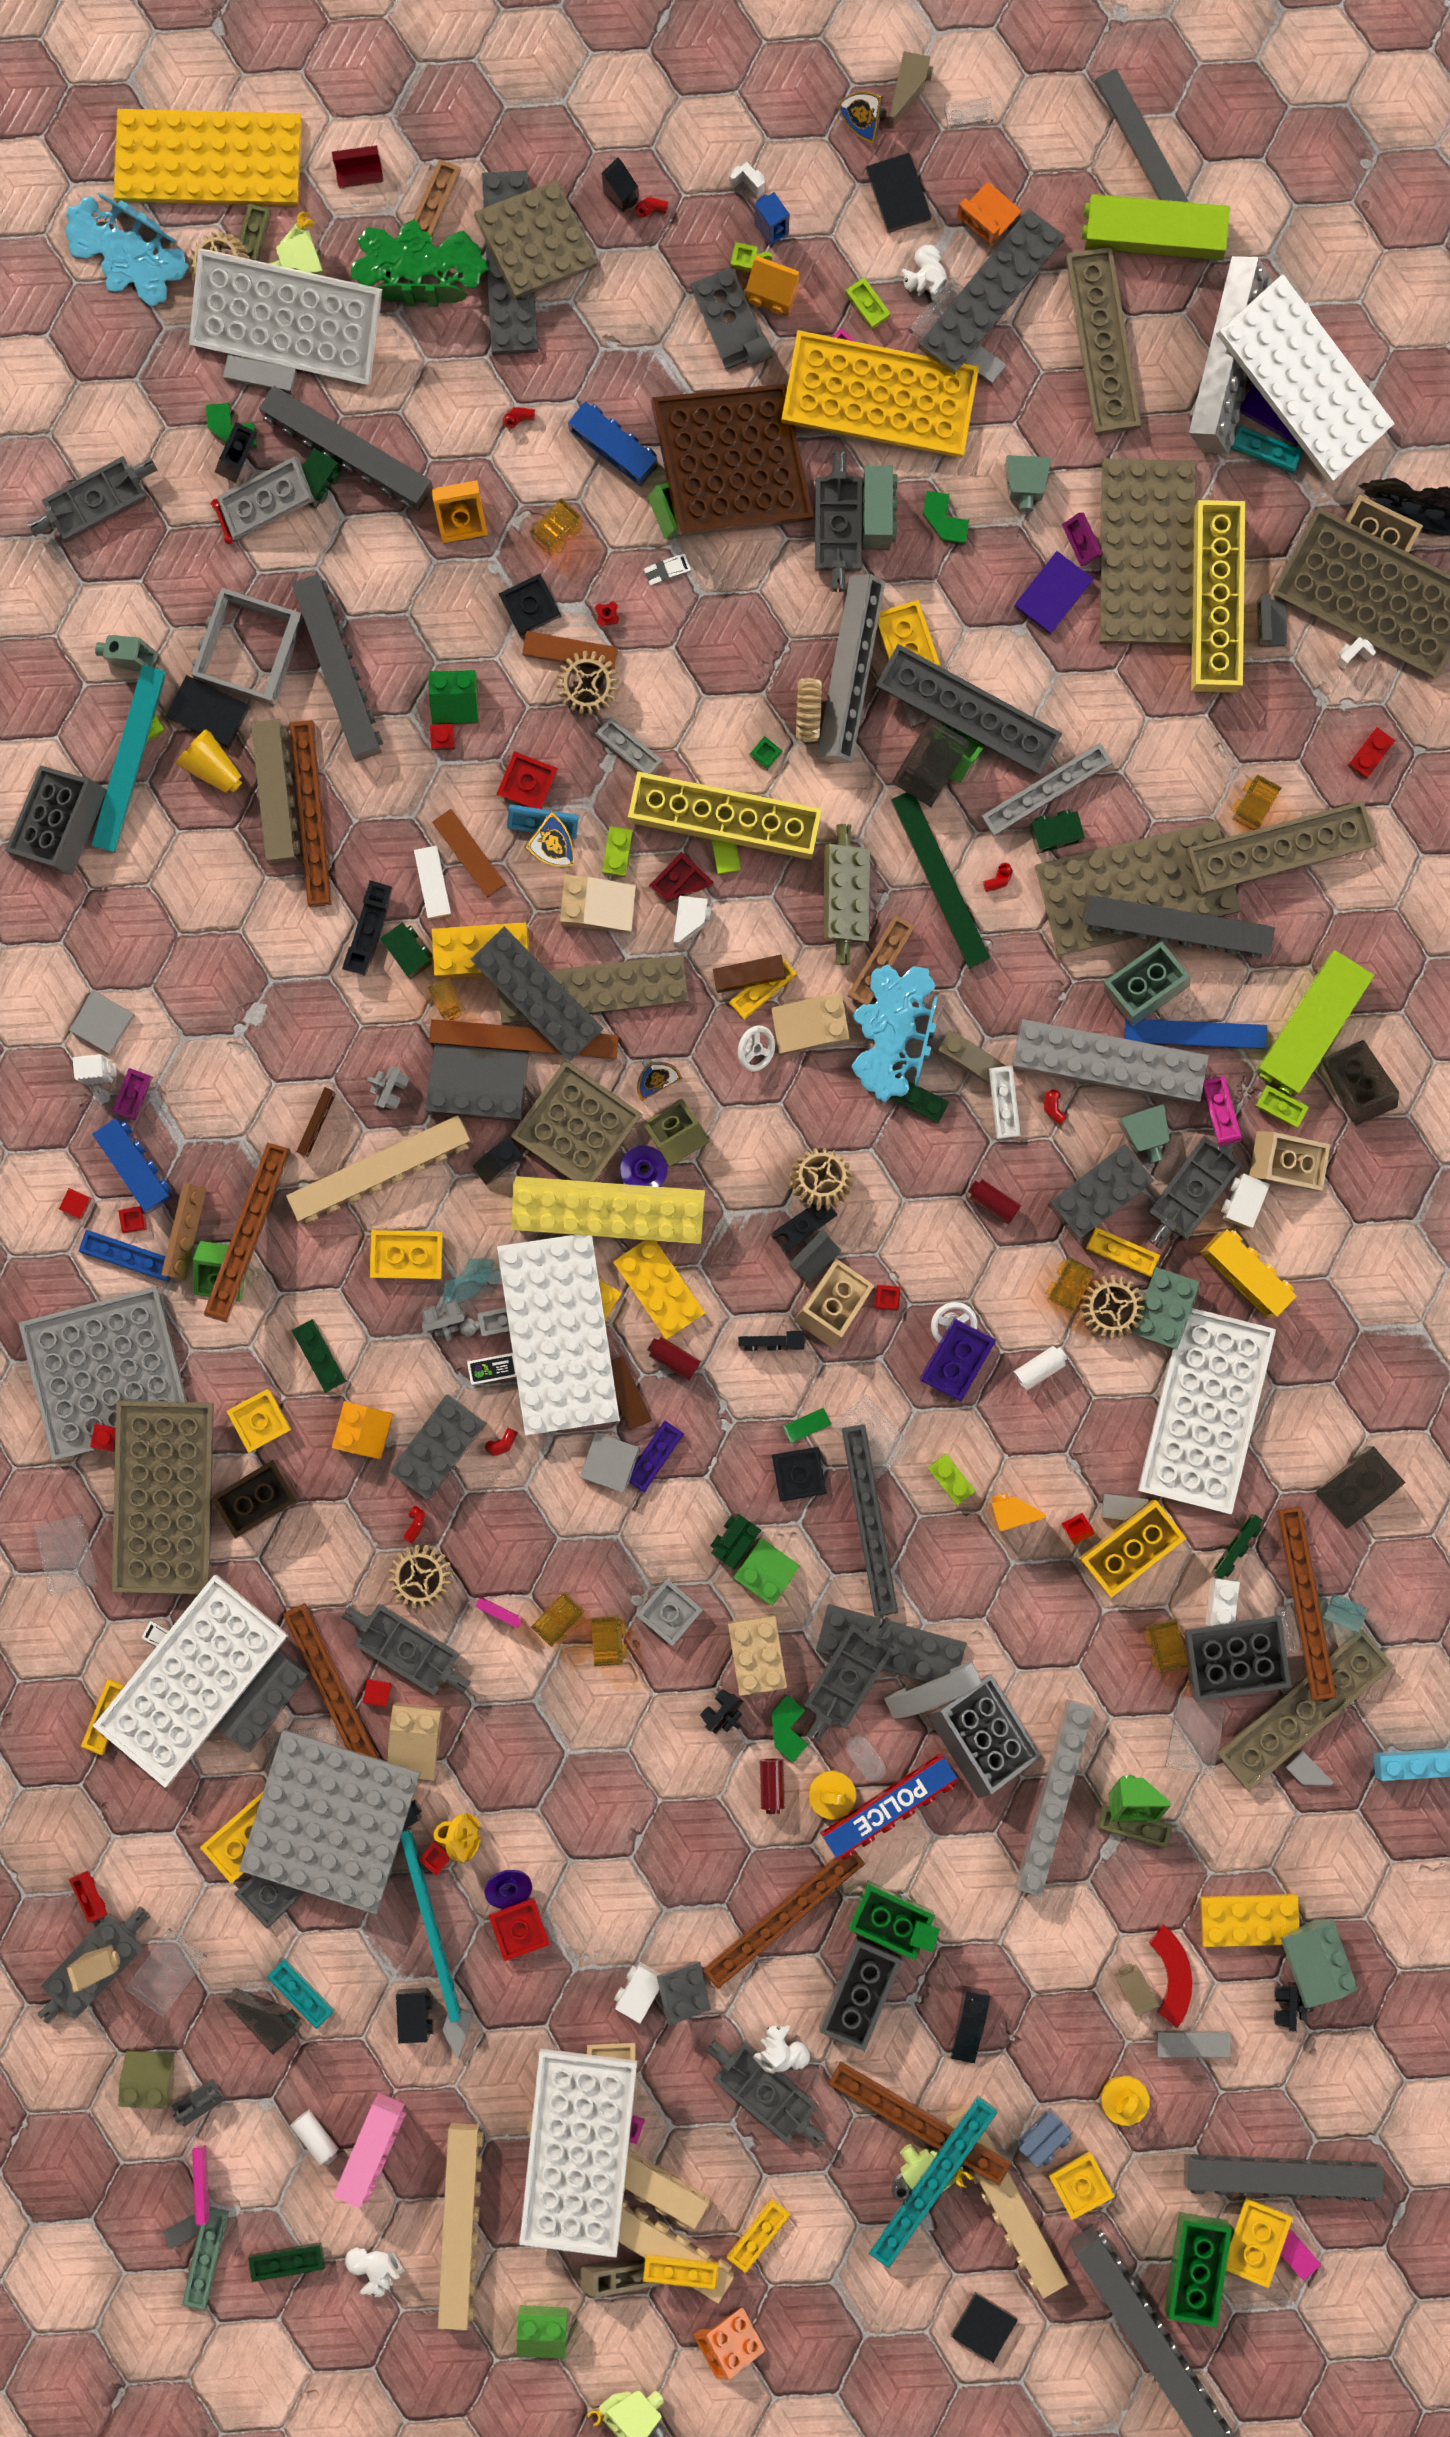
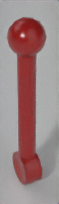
[211,499,233,544]

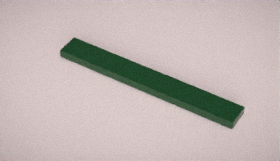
[891,790,990,969]

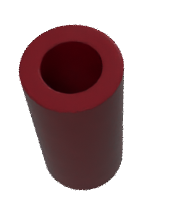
[968,1179,1021,1225]
[647,1336,701,1381]
[759,1758,785,1814]

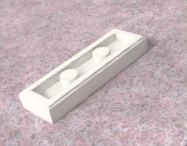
[414,845,452,919]
[988,1065,1021,1139]

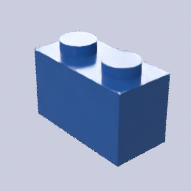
[754,192,790,246]

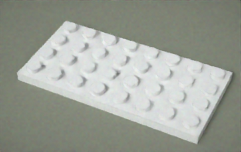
[189,248,382,385]
[1216,274,1395,483]
[497,1235,620,1435]
[1138,1308,1276,1514]
[93,1575,289,1788]
[519,2049,638,2257]

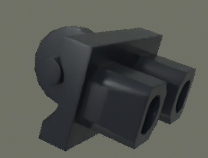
[700,1689,744,1734]
[1274,1982,1314,2032]

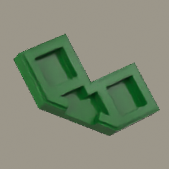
[206,403,257,449]
[923,491,969,545]
[772,1694,808,1762]

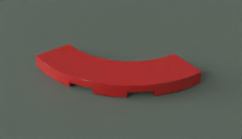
[1149,1924,1193,2028]

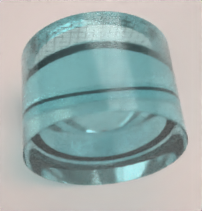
[1323,1594,1369,1633]

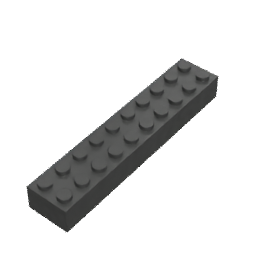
[1069,2224,1235,2437]

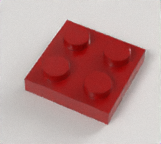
[497,751,558,809]
[488,1897,550,1962]

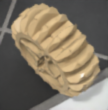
[188,231,250,282]
[556,651,620,715]
[796,678,822,742]
[789,1148,854,1211]
[1079,1275,1144,1339]
[388,1545,453,1610]

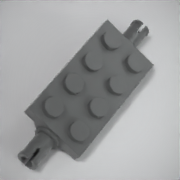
[815,451,862,592]
[27,456,158,543]
[1148,1131,1244,1249]
[341,1603,471,1695]
[804,1614,894,1743]
[38,1906,151,2024]
[705,2039,826,2148]

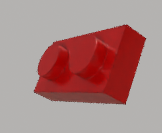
[1347,727,1395,779]
[68,1870,108,1923]

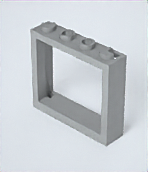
[191,588,305,706]

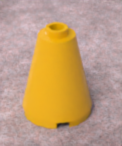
[176,729,242,793]

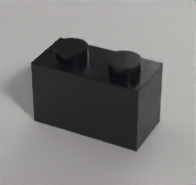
[396,1988,434,2044]

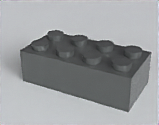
[1048,1144,1154,1241]
[390,1394,487,1500]
[819,1936,902,2052]

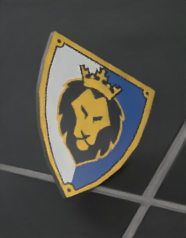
[838,91,887,144]
[524,811,574,867]
[637,1058,682,1101]

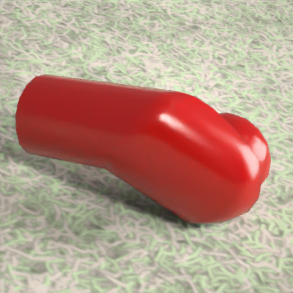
[635,197,669,218]
[503,407,535,429]
[983,862,1013,892]
[1044,1089,1067,1125]
[485,1427,518,1456]
[403,1506,425,1543]

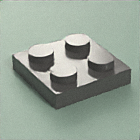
[657,1962,711,2025]

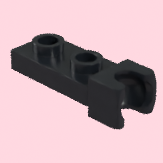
[771,1204,837,1253]
[738,1331,804,1351]

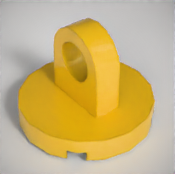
[808,1770,856,1820]
[434,1813,481,1863]
[1101,2075,1150,2126]

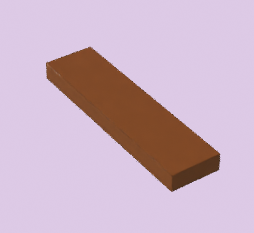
[522,631,618,671]
[432,809,506,898]

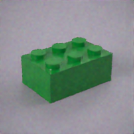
[848,1880,935,1960]

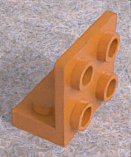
[957,182,1021,246]
[693,2308,765,2380]

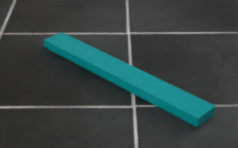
[91,665,167,853]
[401,1828,462,2023]
[869,2096,998,2268]

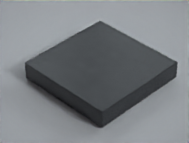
[499,574,561,636]
[772,1447,827,1502]
[951,2292,1018,2363]

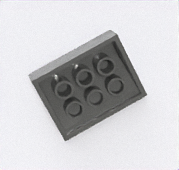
[5,765,107,876]
[426,1044,529,1122]
[1185,1615,1292,1702]
[217,1648,311,1753]
[927,1674,1042,1798]

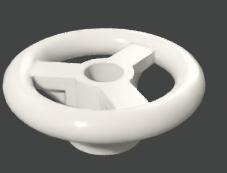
[738,1025,775,1072]
[931,1302,978,1343]

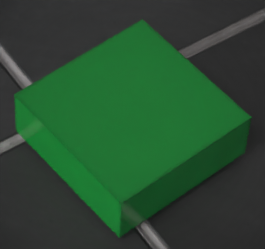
[750,736,783,770]
[909,1920,940,1953]

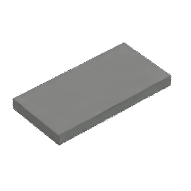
[217,456,314,541]

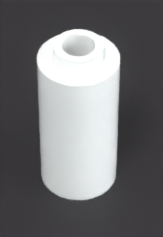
[1013,1346,1067,1391]
[290,2110,339,2166]

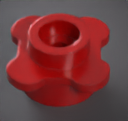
[595,602,620,626]

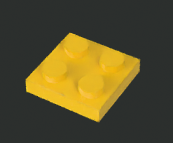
[226,1388,292,1453]
[1048,2151,1114,2220]

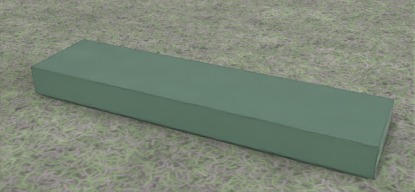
[182,2207,230,2311]

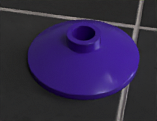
[620,1145,668,1187]
[484,1870,532,1909]

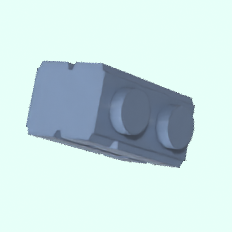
[1016,2107,1072,2168]

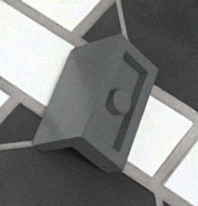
[1257,594,1287,647]
[789,1229,841,1283]

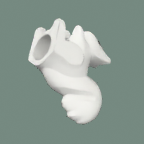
[902,245,948,302]
[753,2025,810,2074]
[345,2247,404,2297]

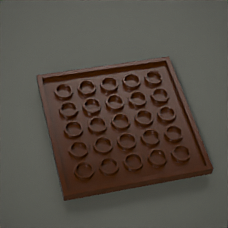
[651,383,814,536]

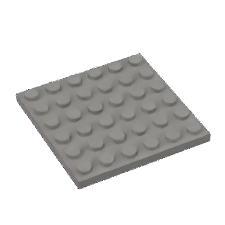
[18,1286,187,1461]
[239,1729,421,1914]

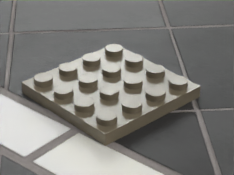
[474,180,597,299]
[511,1060,643,1182]

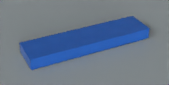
[78,1229,171,1282]

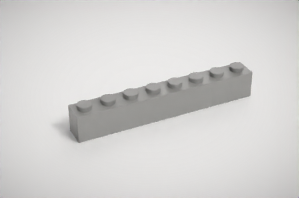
[817,574,885,764]
[1015,1699,1094,1897]

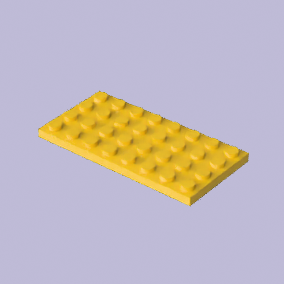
[113,109,302,206]
[781,330,979,458]

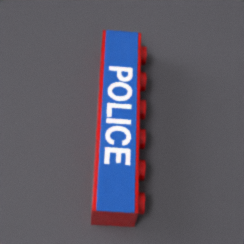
[820,1753,959,1860]

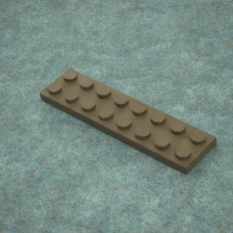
[1065,247,1141,435]
[1186,801,1377,895]
[498,955,688,1024]
[1216,1629,1394,1791]

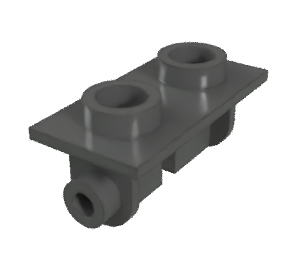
[172,2079,225,2126]

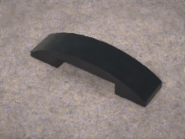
[342,880,392,976]

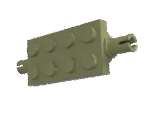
[824,824,870,966]

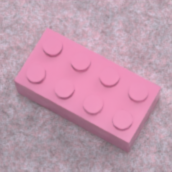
[333,2093,406,2208]

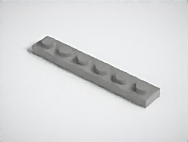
[981,743,1113,837]

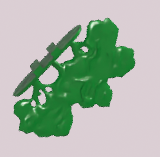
[351,219,489,307]

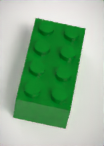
[1164,2212,1232,2328]

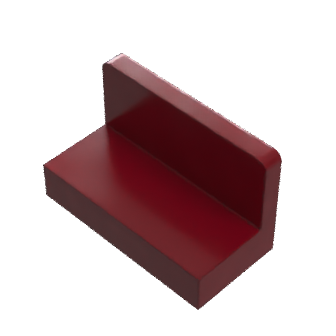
[332,145,384,188]

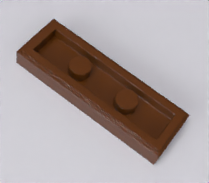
[713,955,786,993]
[296,1087,336,1157]
[611,1356,652,1430]

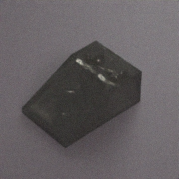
[892,718,971,807]
[1321,1040,1399,1126]
[1314,1446,1406,1529]
[223,1988,302,2055]

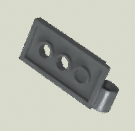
[690,266,773,370]

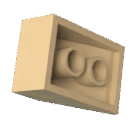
[560,875,636,932]
[771,993,850,1054]
[1249,1131,1331,1191]
[794,1259,875,1348]
[387,1703,444,1781]

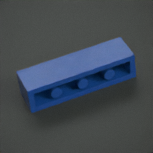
[568,401,658,487]
[92,1118,173,1214]

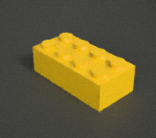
[432,923,529,980]
[1200,1229,1297,1319]
[1078,1500,1187,1598]

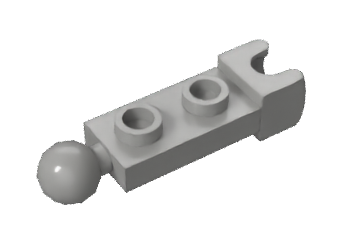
[459,1308,510,1337]

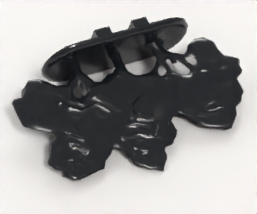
[1358,477,1450,536]

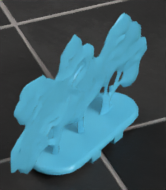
[65,192,189,306]
[851,965,938,1103]

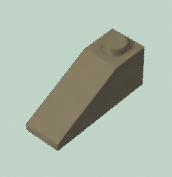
[889,51,933,128]
[936,1030,1006,1084]
[1114,1964,1159,2016]
[581,2260,660,2298]

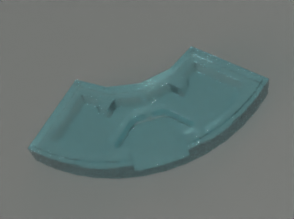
[444,1258,493,1304]

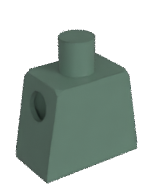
[1005,455,1051,512]
[95,635,156,672]
[1118,1104,1170,1164]

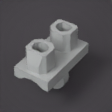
[367,1066,409,1109]
[422,1299,466,1341]

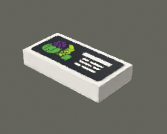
[467,1353,516,1385]

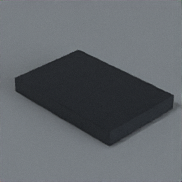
[866,152,931,233]
[166,675,250,748]

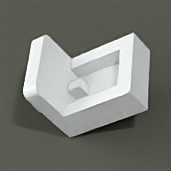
[729,162,765,198]
[1336,637,1376,669]

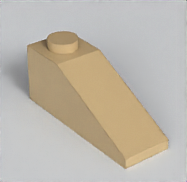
[67,1945,120,1992]

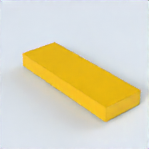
[729,958,797,1021]
[1085,1227,1161,1277]
[81,1679,125,1756]
[727,2198,791,2274]
[643,2254,719,2290]

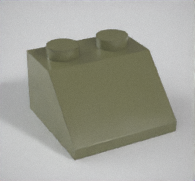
[642,1099,710,1167]
[118,2050,175,2109]

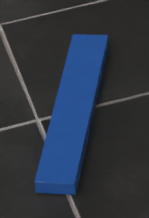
[1124,1019,1267,1049]

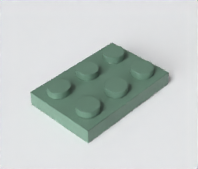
[1131,1267,1202,1350]

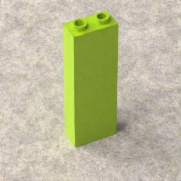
[1081,194,1230,260]
[1255,950,1375,1096]

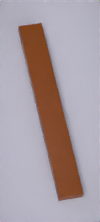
[289,720,332,907]
[429,1019,619,1059]
[204,1142,290,1323]
[1277,1506,1337,1701]
[283,1603,379,1759]
[702,1850,865,1989]
[828,2061,1012,2186]

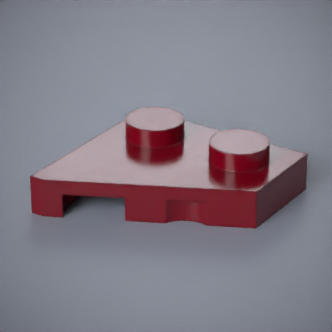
[649,852,714,903]

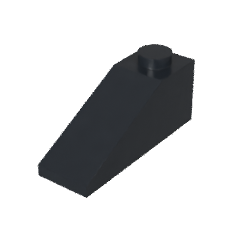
[951,1986,990,2063]

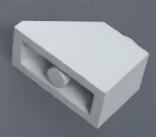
[674,896,712,947]

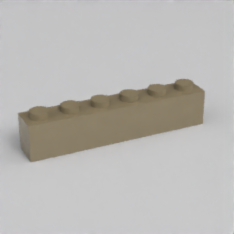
[251,719,300,865]

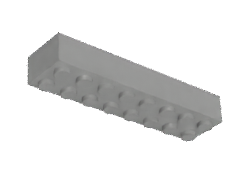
[1189,256,1272,454]
[1012,1019,1209,1105]

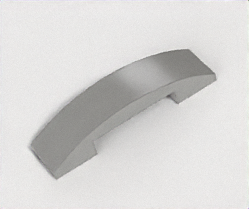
[884,1661,982,1719]

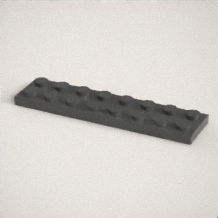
[482,170,538,355]
[918,209,1065,375]
[875,644,1062,776]

